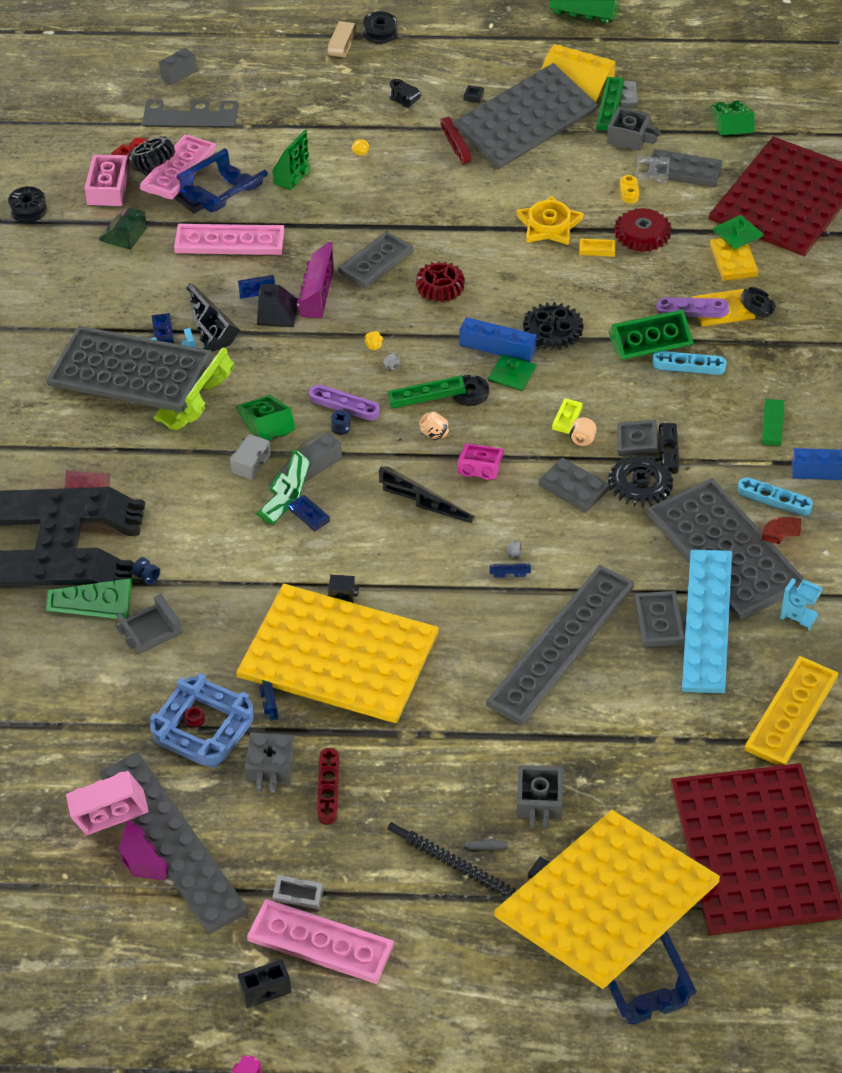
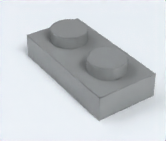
[620,81,638,108]

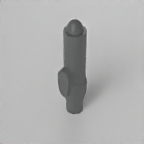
[463,838,508,851]

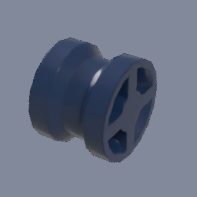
[331,410,351,435]

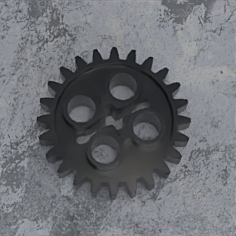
[523,302,584,350]

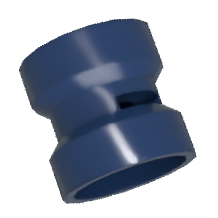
[132,557,161,585]

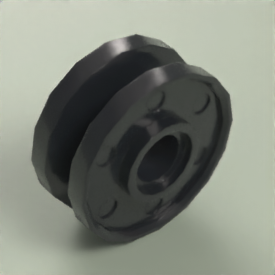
[363,11,397,44]
[8,186,47,223]

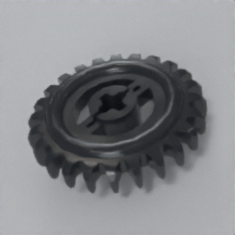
[608,455,673,508]

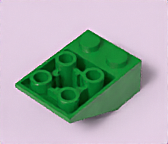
[710,100,754,135]
[272,129,310,190]

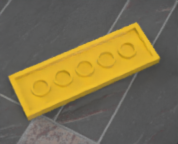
[744,656,839,766]

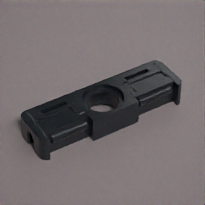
[659,423,679,474]

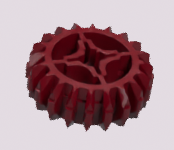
[416,261,465,303]

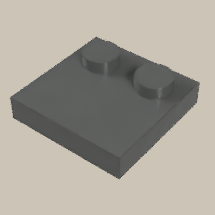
[617,419,658,456]

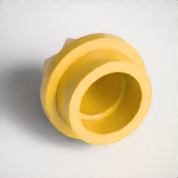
[352,139,369,156]
[364,331,383,350]

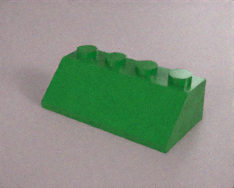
[549,0,620,23]
[608,309,694,360]

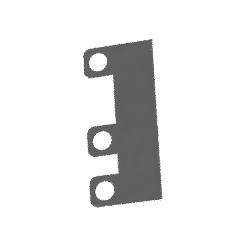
[142,100,238,127]

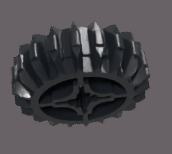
[128,136,175,171]

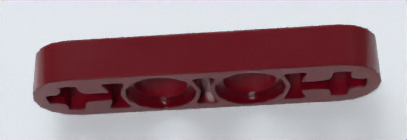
[440,116,471,164]
[317,747,339,825]

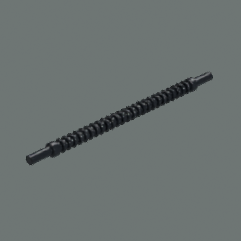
[387,822,516,899]

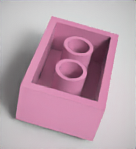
[85,154,130,206]
[66,771,149,835]

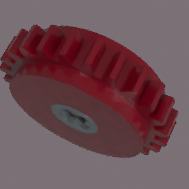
[614,208,672,252]

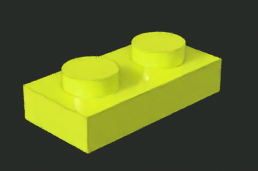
[552,398,583,434]

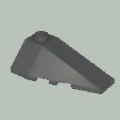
[268,432,342,487]

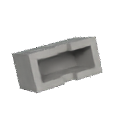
[230,434,271,480]
[273,875,324,911]

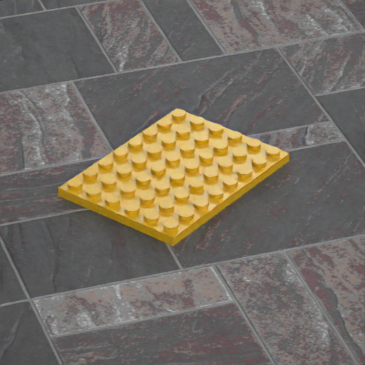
[236,583,439,724]
[494,810,720,989]

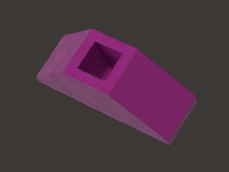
[119,820,168,881]

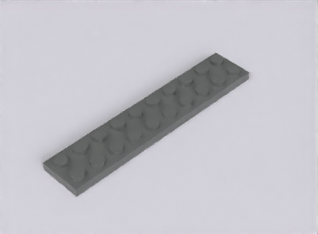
[486,565,635,725]
[99,752,248,935]

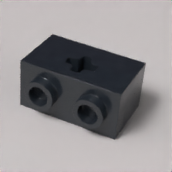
[238,959,292,1008]

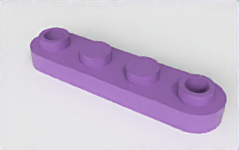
[656,297,730,318]
[309,385,380,420]

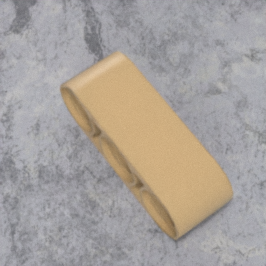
[328,21,356,58]

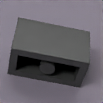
[159,48,197,85]

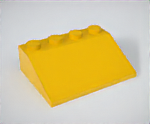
[541,44,616,103]

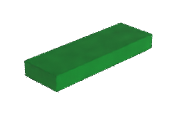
[761,398,785,446]

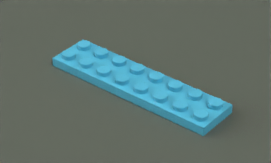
[682,550,732,693]

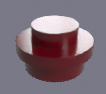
[184,707,205,728]

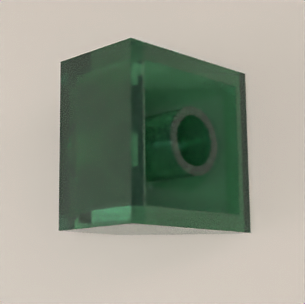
[99,207,147,250]

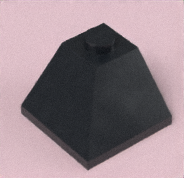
[257,284,298,327]

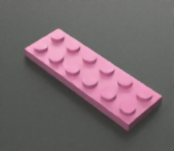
[140,134,216,200]
[174,224,285,255]
[247,899,394,984]

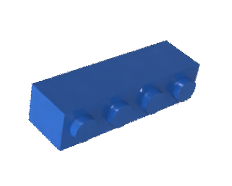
[459,317,537,362]
[791,448,842,480]

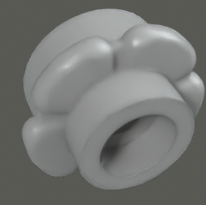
[383,353,401,370]
[507,540,521,560]

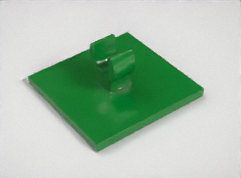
[713,215,763,250]
[488,354,537,391]

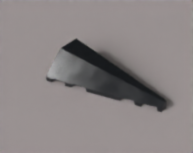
[186,283,240,352]
[379,466,475,523]

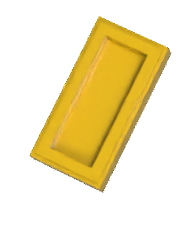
[579,238,616,257]

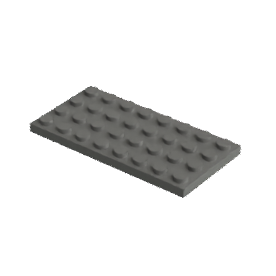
[454,63,599,169]
[46,326,213,412]
[646,478,804,620]

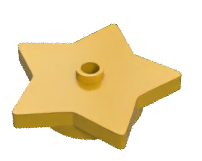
[516,196,584,245]

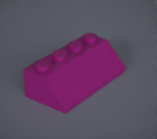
[297,242,334,319]

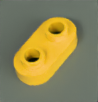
[620,175,639,204]

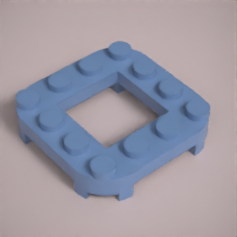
[150,673,254,768]

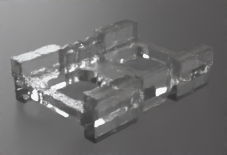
[635,155,670,183]

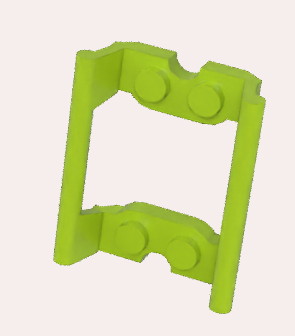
[154,348,234,430]

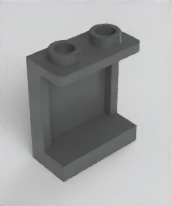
[116,594,182,655]

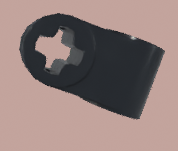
[389,79,421,108]

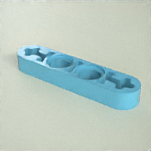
[652,351,727,375]
[738,477,813,516]

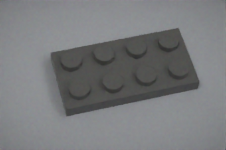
[647,149,722,187]
[338,231,413,289]

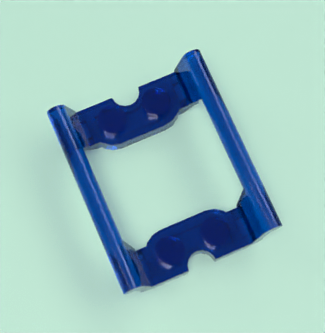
[176,148,268,212]
[607,931,697,1024]

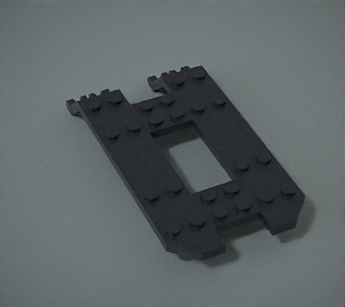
[0,487,146,587]

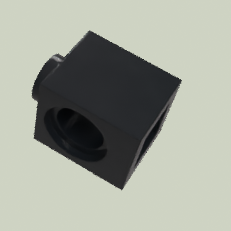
[328,574,359,603]

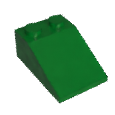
[235,394,296,441]

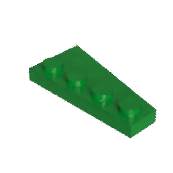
[46,578,132,619]

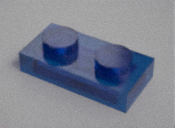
[238,275,275,299]
[151,313,174,344]
[289,495,330,532]
[489,563,531,578]
[258,680,279,721]

